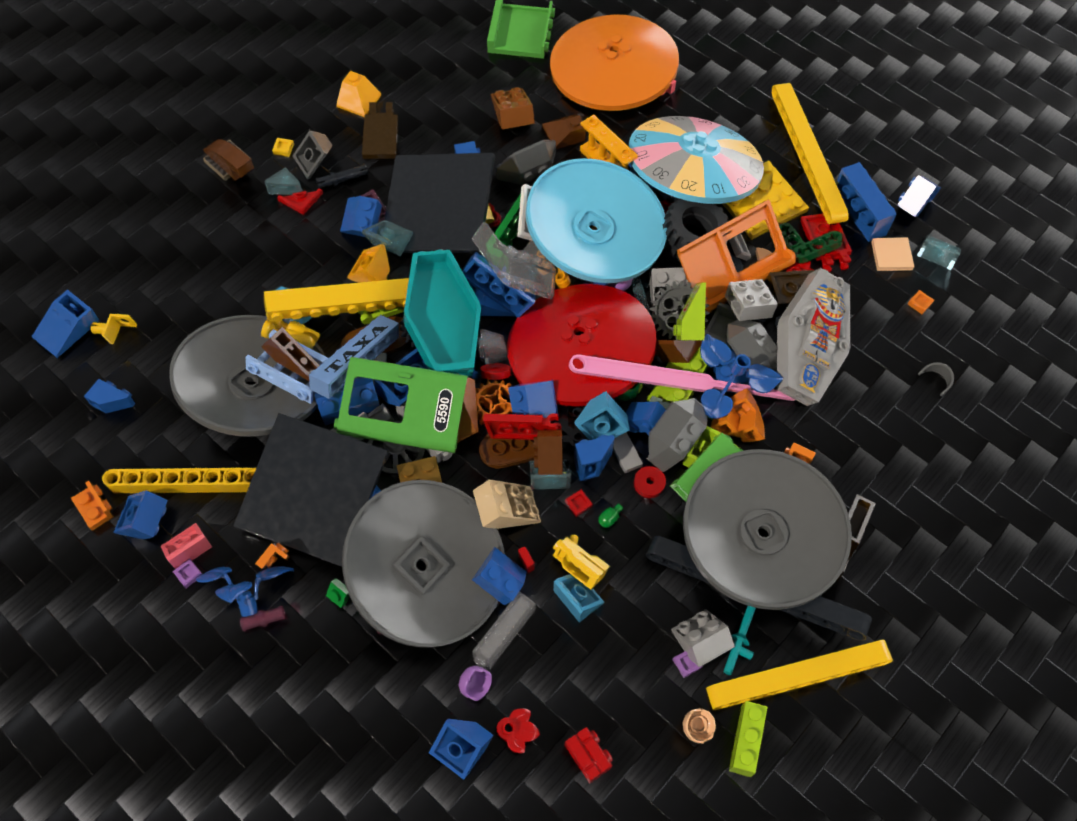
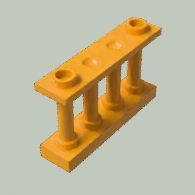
[580,115,638,170]

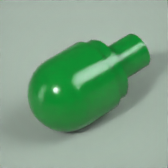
[598,504,623,528]

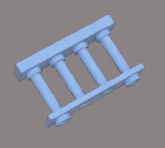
[246,329,328,404]

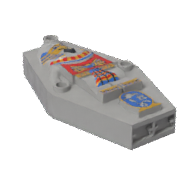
[777,268,850,406]

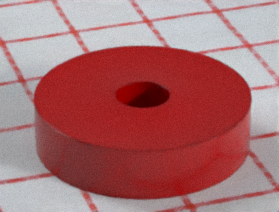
[480,363,511,380]
[634,466,666,498]

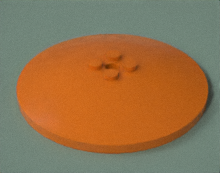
[550,15,679,111]

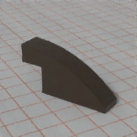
[836,494,876,581]

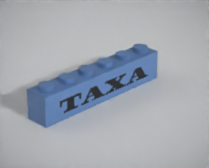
[309,315,399,399]

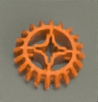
[475,380,512,425]

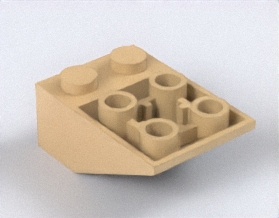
[473,480,541,529]

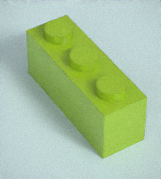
[729,701,768,777]

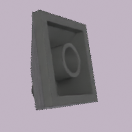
[293,130,332,179]

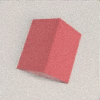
[161,523,212,569]

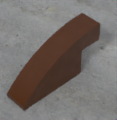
[203,139,254,181]

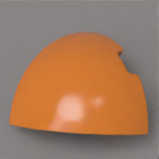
[711,388,765,442]

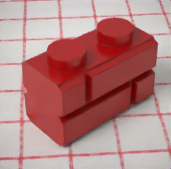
[565,727,613,784]

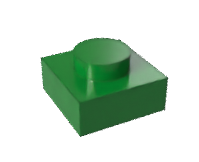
[326,578,349,608]

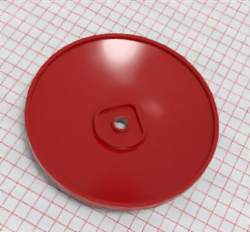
[507,284,657,406]

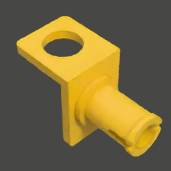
[91,314,137,344]

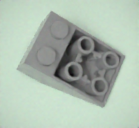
[649,268,689,323]

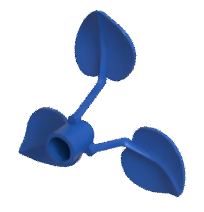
[700,334,783,419]
[196,566,294,617]

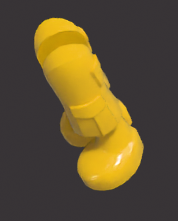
[261,320,320,349]

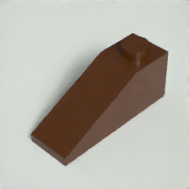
[261,327,320,382]

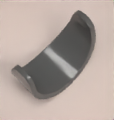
[918,362,954,397]

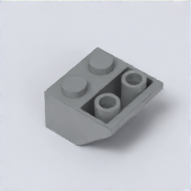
[671,610,735,667]

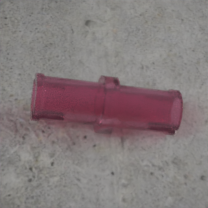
[240,606,285,631]

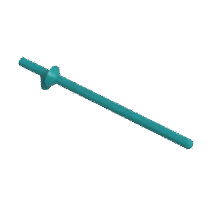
[723,606,756,675]

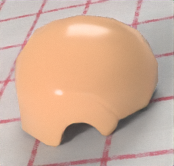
[682,708,716,744]

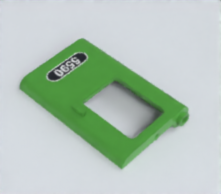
[334,357,468,453]

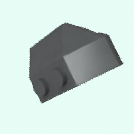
[495,140,556,185]
[726,320,777,372]
[648,398,708,472]

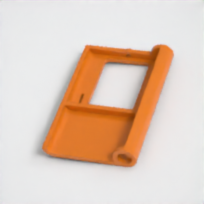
[677,199,796,312]

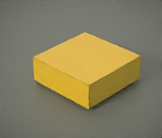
[272,138,294,157]

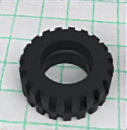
[663,199,730,261]

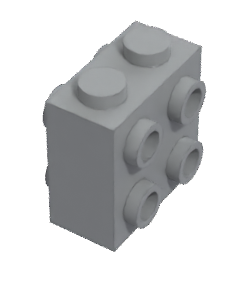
[725,279,778,321]

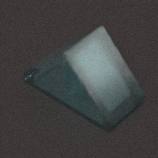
[265,167,302,195]

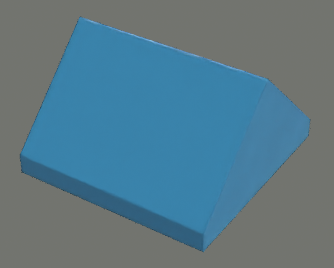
[553,574,604,622]

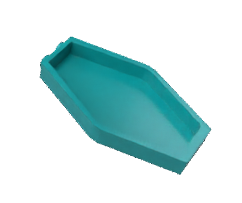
[403,249,481,377]

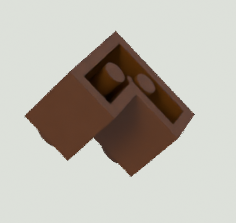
[534,430,563,475]

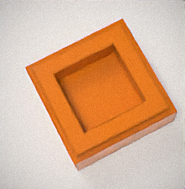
[908,290,934,315]

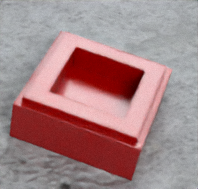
[565,489,593,517]
[518,546,535,573]

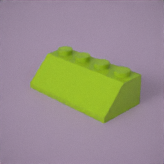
[647,346,709,403]

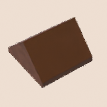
[656,340,702,363]

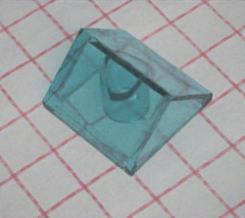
[362,220,413,256]
[917,235,961,270]
[530,459,571,490]

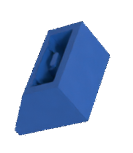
[574,435,615,481]

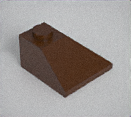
[542,115,586,149]

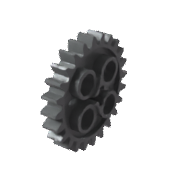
[649,281,710,340]

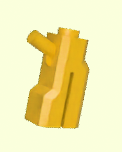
[553,535,610,590]

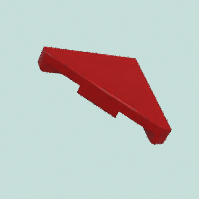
[277,188,323,215]

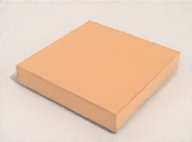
[871,238,914,271]

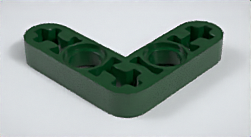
[779,223,842,263]

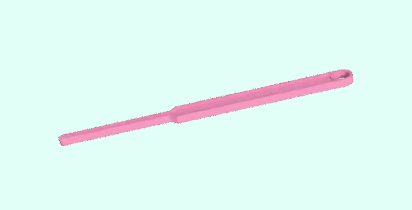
[569,355,795,401]

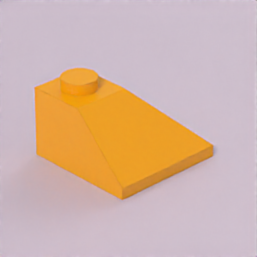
[337,71,381,117]
[347,244,390,283]

